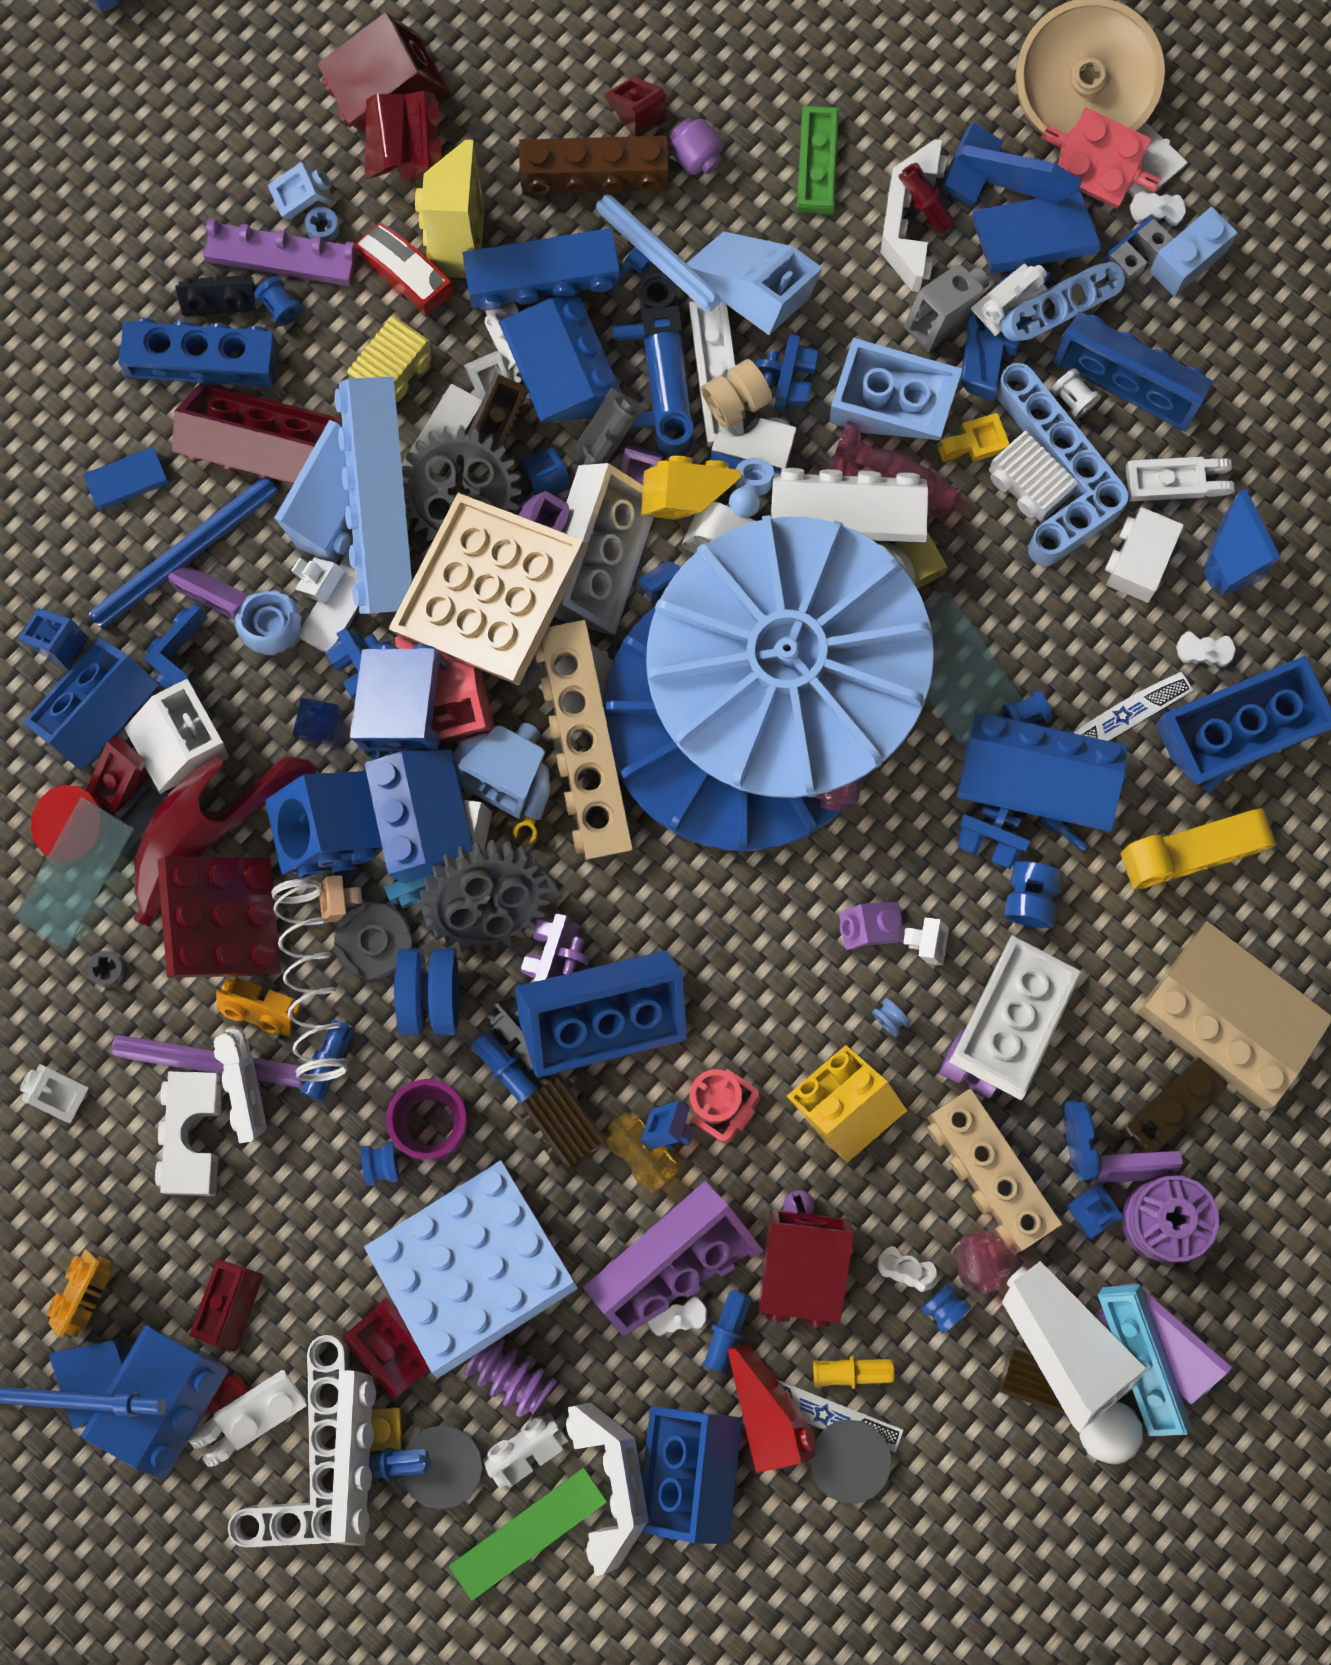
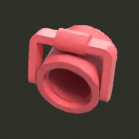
[689,1069,760,1143]

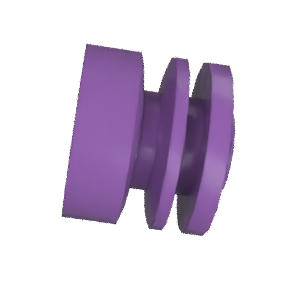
[1121,1176,1219,1263]

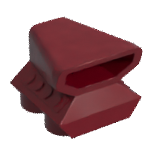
[365,91,441,181]

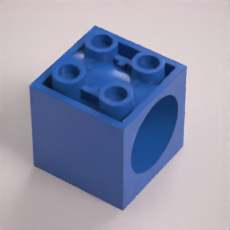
[265,771,383,879]

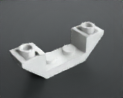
[880,139,947,292]
[566,1402,649,1576]

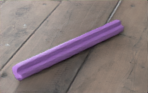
[111,1035,307,1088]

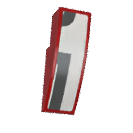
[355,222,454,317]

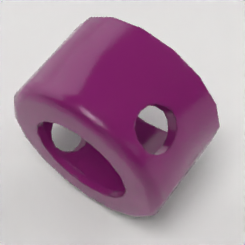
[386,1079,470,1162]

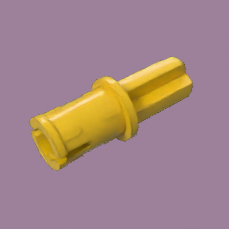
[813,1356,895,1389]

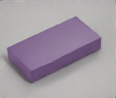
[1096,1151,1183,1183]

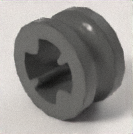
[87,951,126,988]

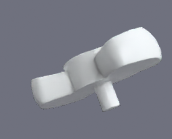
[1130,191,1186,226]
[1176,631,1236,667]
[878,1246,937,1292]
[647,1295,708,1336]

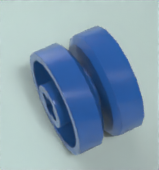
[394,948,459,1036]

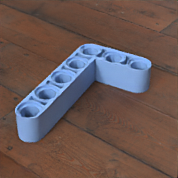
[997,363,1128,566]

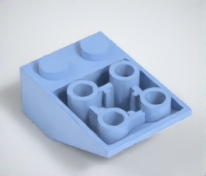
[686,231,823,335]

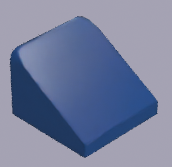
[519,447,571,496]
[638,561,681,602]

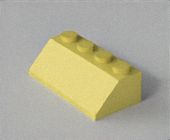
[415,140,485,278]

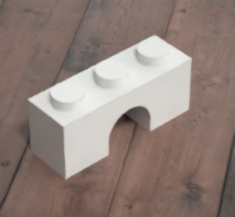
[155,1072,223,1196]

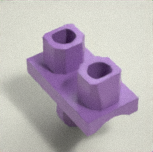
[521,914,591,982]

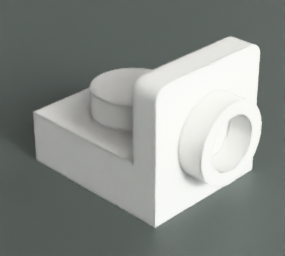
[20,1064,89,1123]

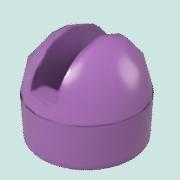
[783,1190,815,1214]

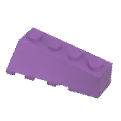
[583,1181,764,1336]

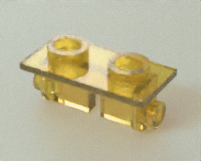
[602,1111,679,1194]

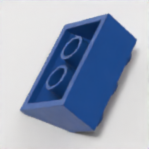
[499,297,622,422]
[22,637,159,771]
[364,750,473,884]
[81,1325,229,1480]
[641,1406,742,1544]

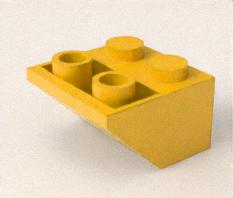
[641,456,741,520]
[787,1045,907,1163]

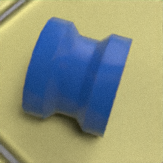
[361,1142,399,1186]
[920,1282,972,1334]

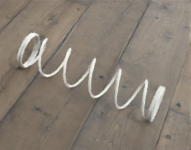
[271,879,348,1082]

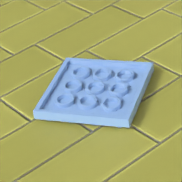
[364,1160,578,1379]

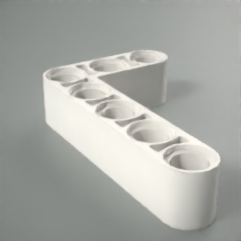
[228,1335,350,1547]

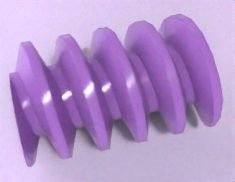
[464,1338,557,1418]

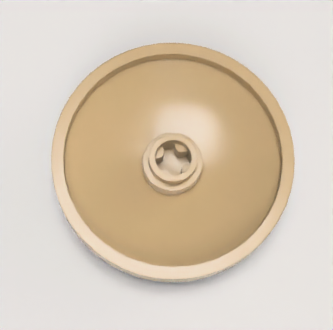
[1015,0,1165,136]

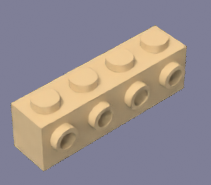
[926,1088,1062,1252]

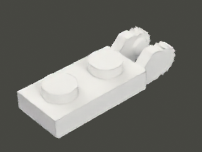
[1126,457,1235,502]
[213,1025,267,1143]
[188,1370,307,1467]

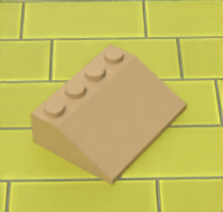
[1136,921,1331,1111]

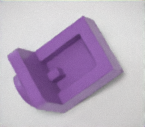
[839,902,905,950]

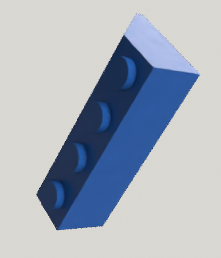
[462,228,620,310]
[1053,312,1213,432]
[1155,655,1331,785]
[957,711,1128,832]
[515,951,687,1078]

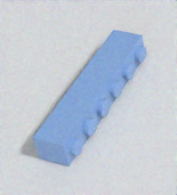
[335,377,412,614]

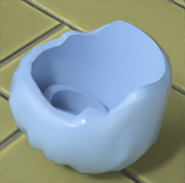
[235,590,302,655]

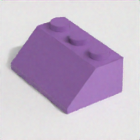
[1094,1283,1232,1404]

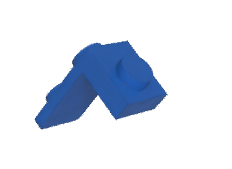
[144,603,208,690]

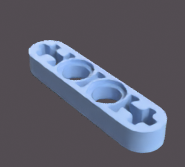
[1001,262,1125,342]

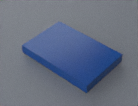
[972,190,1100,274]

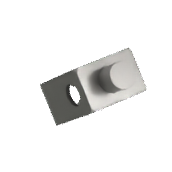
[904,265,989,353]

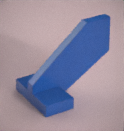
[939,122,1083,207]

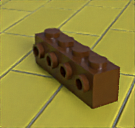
[519,136,668,194]

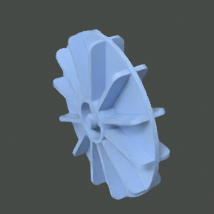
[646,515,934,798]

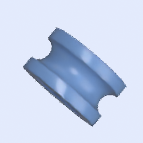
[305,207,340,243]
[871,998,910,1037]

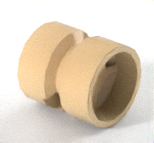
[701,359,773,429]

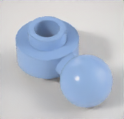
[729,458,774,518]

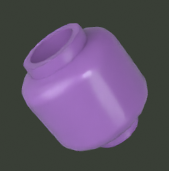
[669,118,724,175]

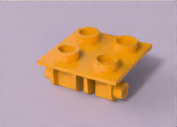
[47,1249,113,1338]

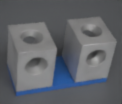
[1104,216,1174,286]

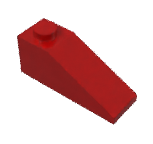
[728,1344,816,1473]

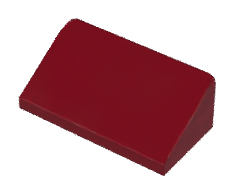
[189,1258,263,1351]

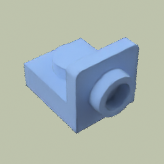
[268,162,334,220]

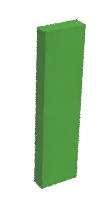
[449,1467,607,1601]

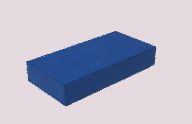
[83,446,169,511]

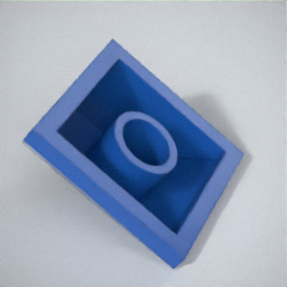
[1204,489,1280,597]

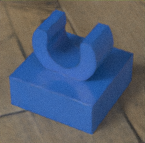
[640,1100,694,1150]
[1065,1183,1123,1239]

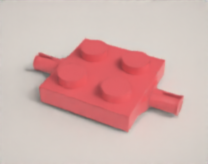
[1041,107,1161,209]

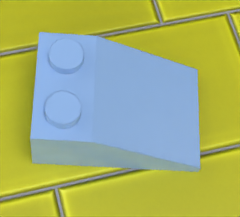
[830,338,962,440]

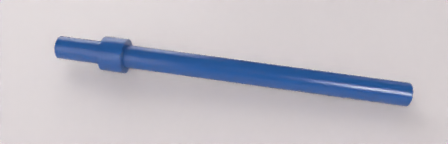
[0,1387,167,1418]

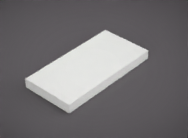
[949,935,1082,1100]

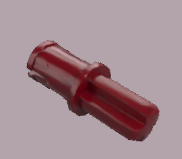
[898,163,954,233]

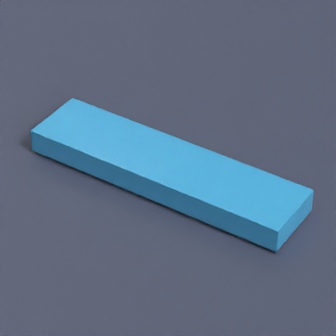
[1098,1284,1192,1436]

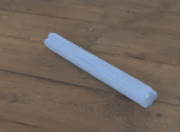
[596,195,721,312]

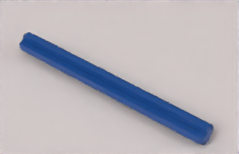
[89,478,278,629]

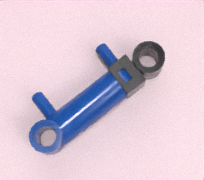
[613,273,693,458]

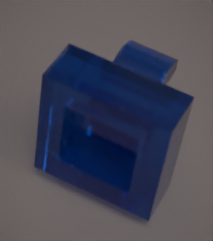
[293,698,340,745]

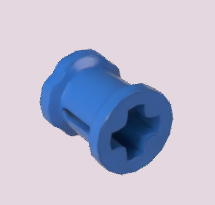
[254,276,303,327]
[1001,690,1052,724]

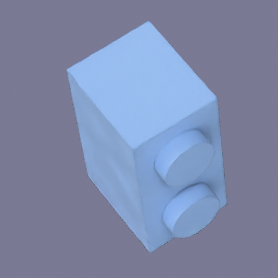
[1149,206,1238,297]

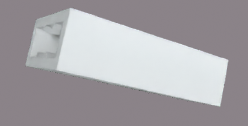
[1002,1261,1146,1433]

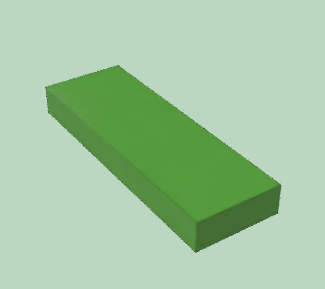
[797,106,839,215]

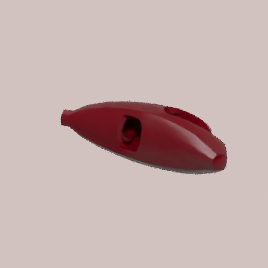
[134,756,319,927]

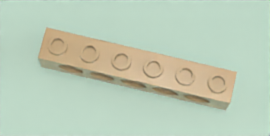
[535,620,633,860]

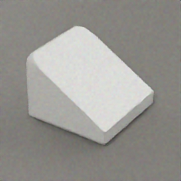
[464,351,512,400]

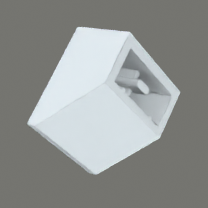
[124,679,229,794]

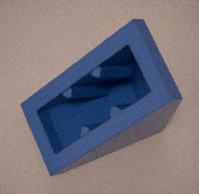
[17,608,89,670]

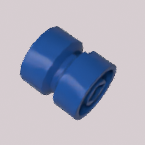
[1003,861,1064,928]

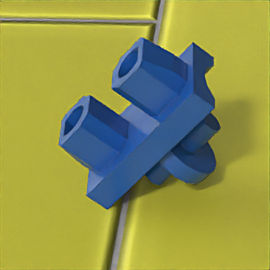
[755,334,818,413]
[326,628,393,700]
[957,804,1030,869]

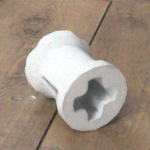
[1051,368,1101,419]

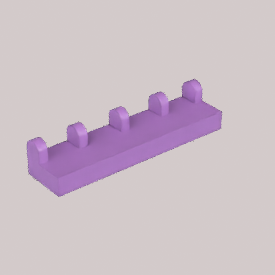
[203,218,357,287]

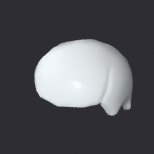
[1080,1401,1143,1464]

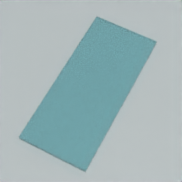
[14,797,134,950]

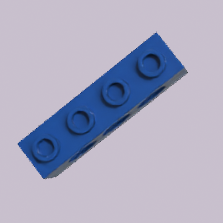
[118,318,279,388]

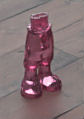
[828,420,959,516]

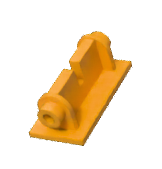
[216,977,301,1037]

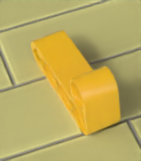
[1120,808,1277,891]

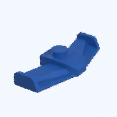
[960,269,1051,401]

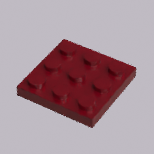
[157,856,281,978]

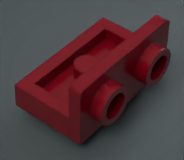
[341,1298,430,1400]

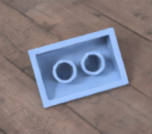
[275,420,353,563]

